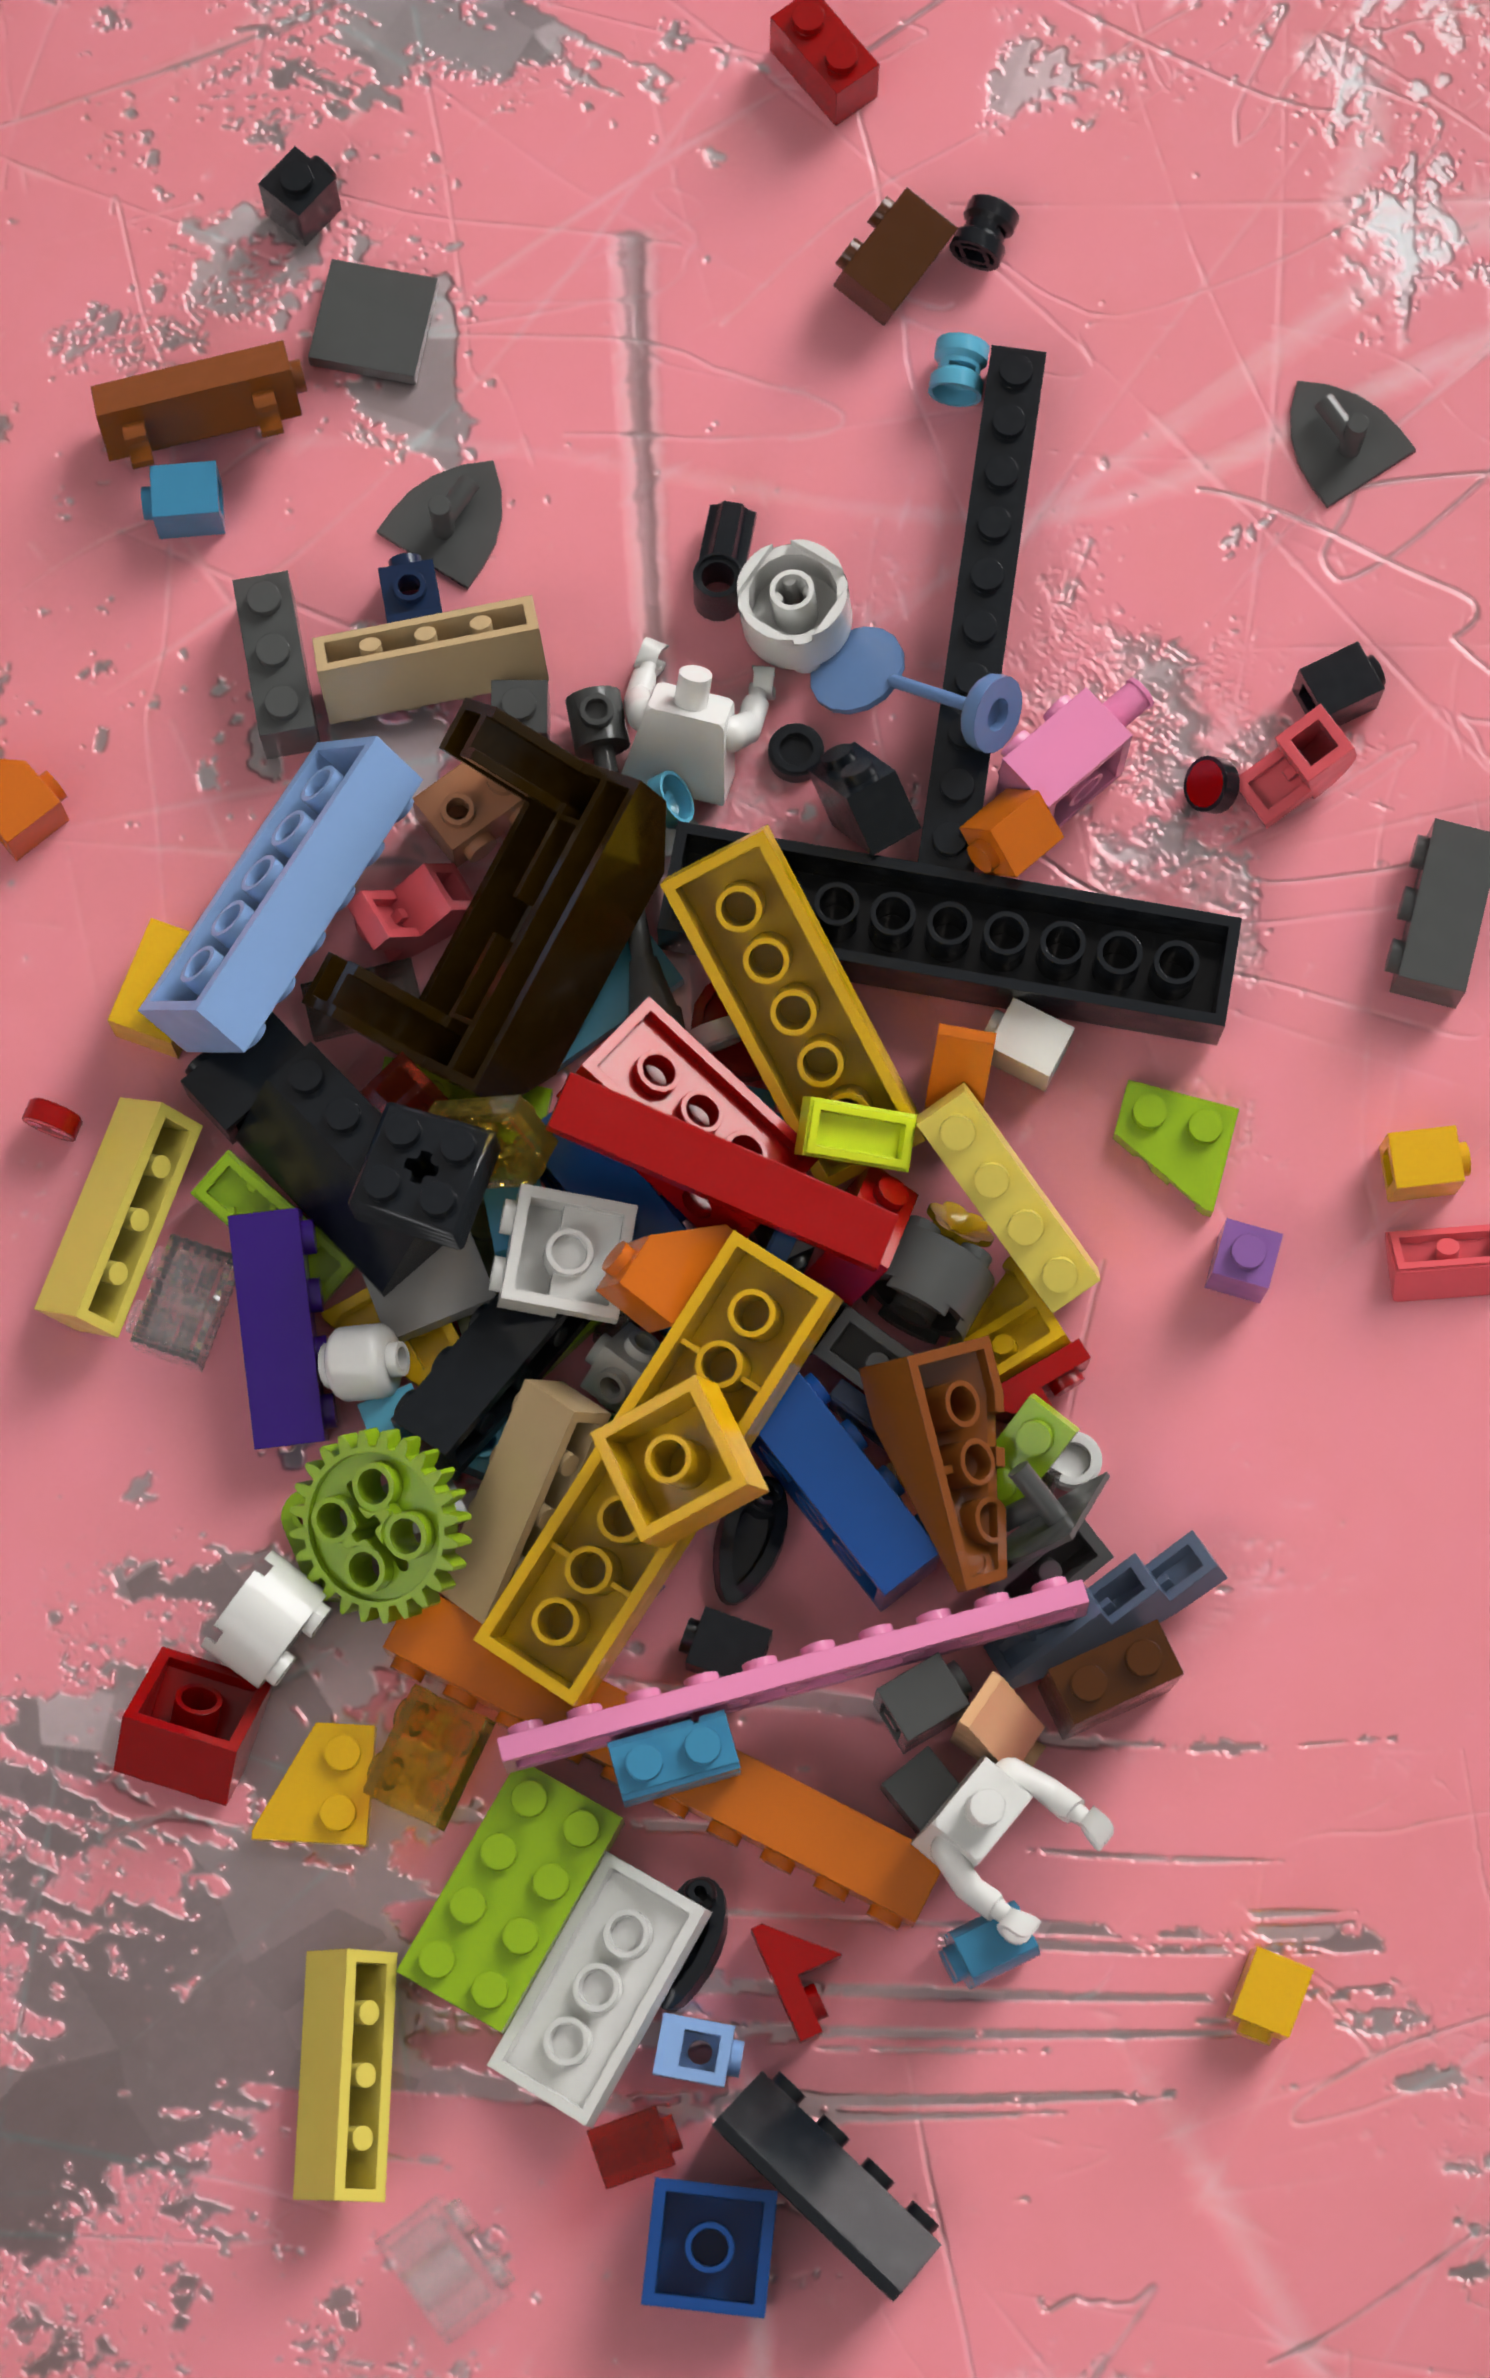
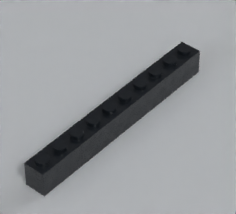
[918,345,1047,872]

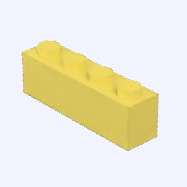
[917,1082,1101,1314]
[34,1097,203,1338]
[293,1949,398,2202]

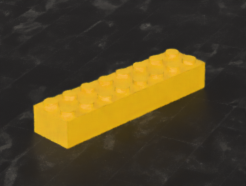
[473,1230,844,1706]

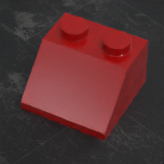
[113,1646,273,1806]

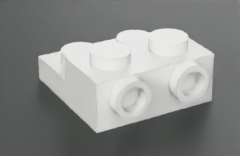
[488,1183,638,1324]

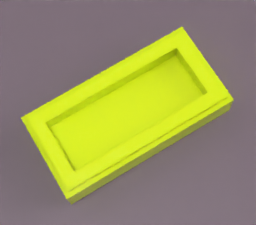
[794,1096,917,1173]

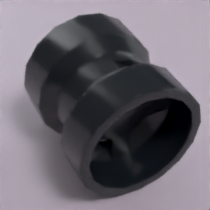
[949,194,1019,271]

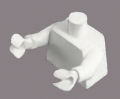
[621,637,776,806]
[910,1755,1114,1945]

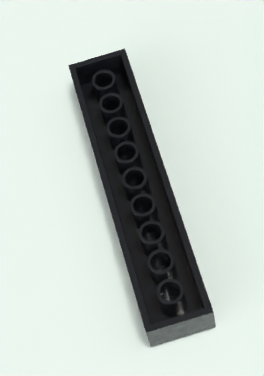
[657,821,1242,1045]

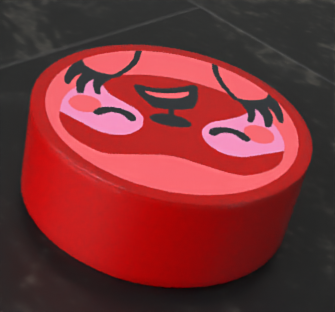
[22,1098,83,1142]

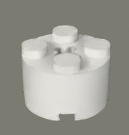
[737,539,853,673]
[201,1550,333,1689]

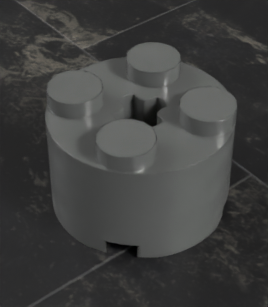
[861,1215,995,1345]

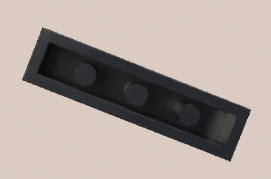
[391,1292,591,1481]

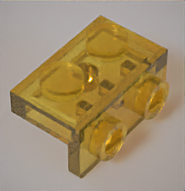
[428,1095,559,1189]
[363,1684,496,1832]

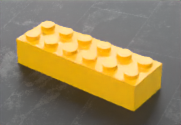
[660,824,926,1187]

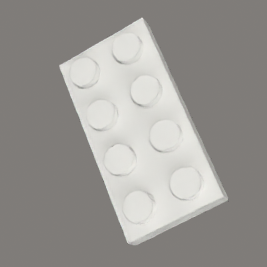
[487,1851,712,2128]

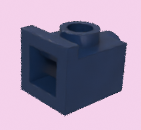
[378,553,442,623]

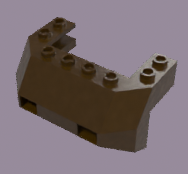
[301,698,666,1109]

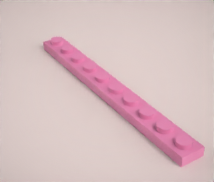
[496,1576,1089,1774]

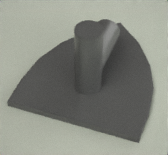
[1290,381,1416,508]
[377,460,502,590]
[1006,1461,1110,1565]

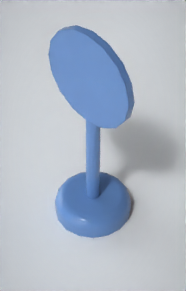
[810,626,1022,753]

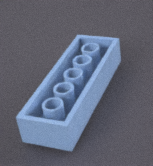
[138,736,423,1053]

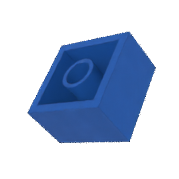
[641,2177,778,2319]

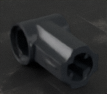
[693,501,757,621]

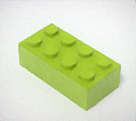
[396,1767,625,2034]

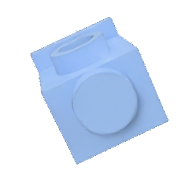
[652,2012,745,2088]

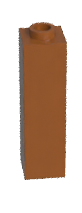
[90,340,308,469]

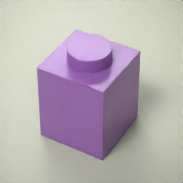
[1204,1218,1283,1303]

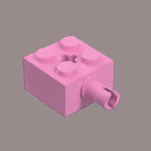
[995,677,1154,828]

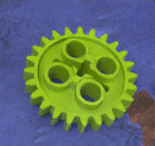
[289,1427,472,1624]

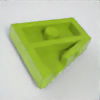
[1112,1080,1239,1217]

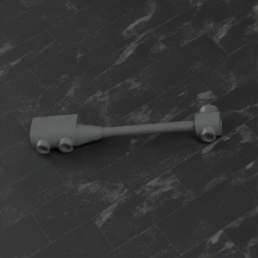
[565,686,686,1030]

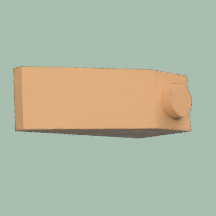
[950,1671,1047,1767]

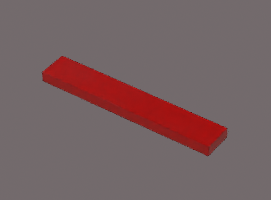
[545,1072,899,1272]

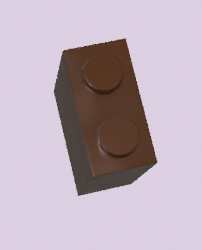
[1038,1619,1184,1741]

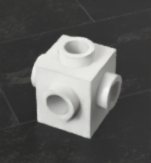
[580,1322,661,1413]

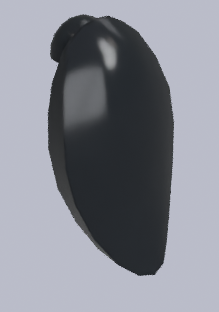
[713,1476,788,1605]
[661,1877,728,2011]

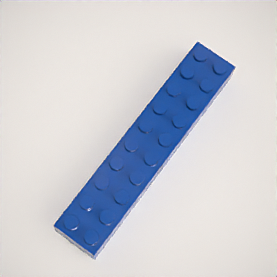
[521,1111,940,1612]

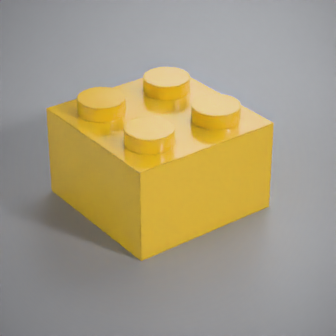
[590,1375,769,1549]

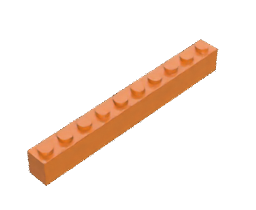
[382,1596,941,1931]

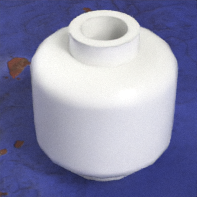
[318,1323,410,1402]

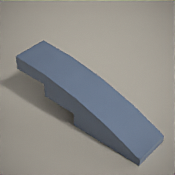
[983,1530,1228,1689]

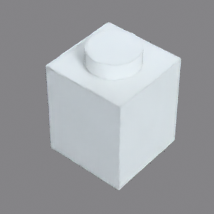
[984,997,1075,1092]

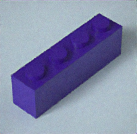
[227,1208,338,1450]

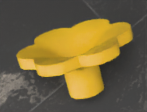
[926,1201,994,1247]

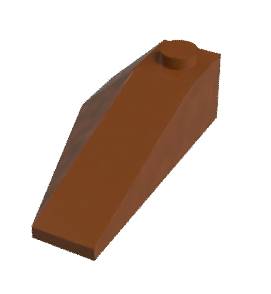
[858,1335,1008,1593]

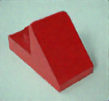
[996,1338,1091,1424]
[751,1924,842,2044]

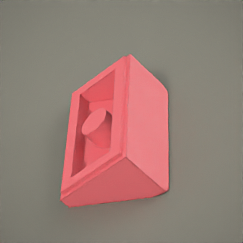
[1385,1224,1490,1302]

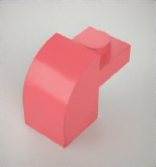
[1239,703,1357,829]
[347,863,474,962]

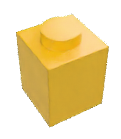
[1379,1125,1471,1202]
[1225,1946,1314,2046]

